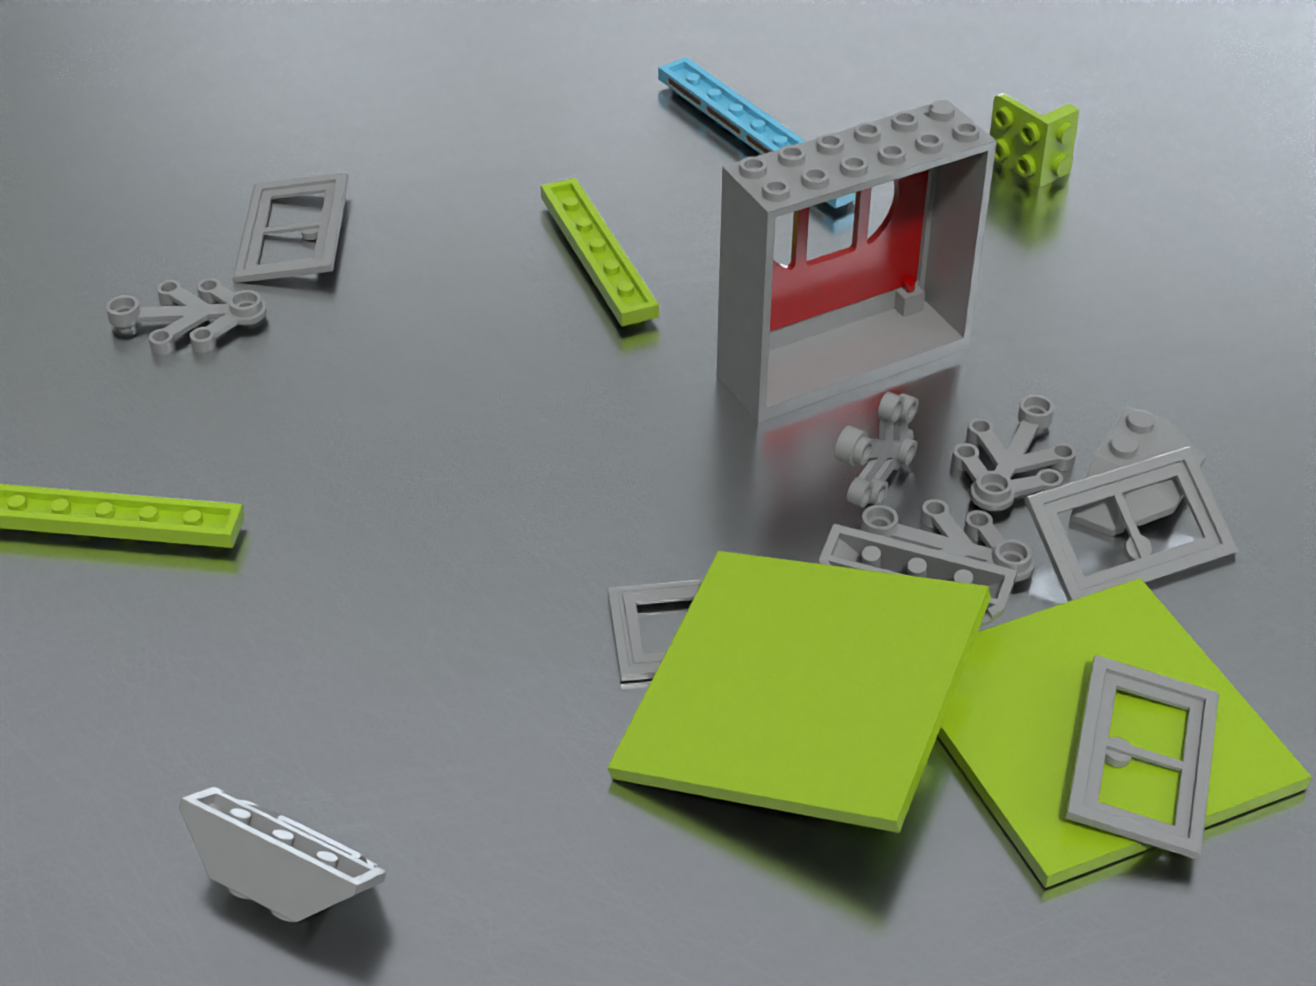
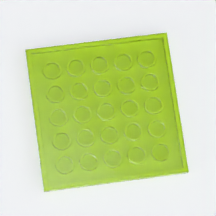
[607,551,991,833]
[938,578,1312,888]

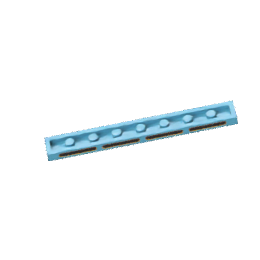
[658,57,856,209]

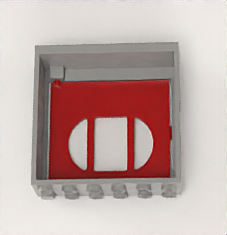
[716,99,997,423]

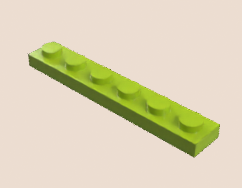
[540,177,659,326]
[0,484,245,548]

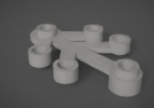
[106,278,267,355]
[834,391,919,508]
[952,394,1077,511]
[861,499,1035,582]

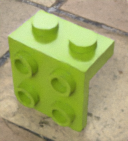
[990,93,1080,188]

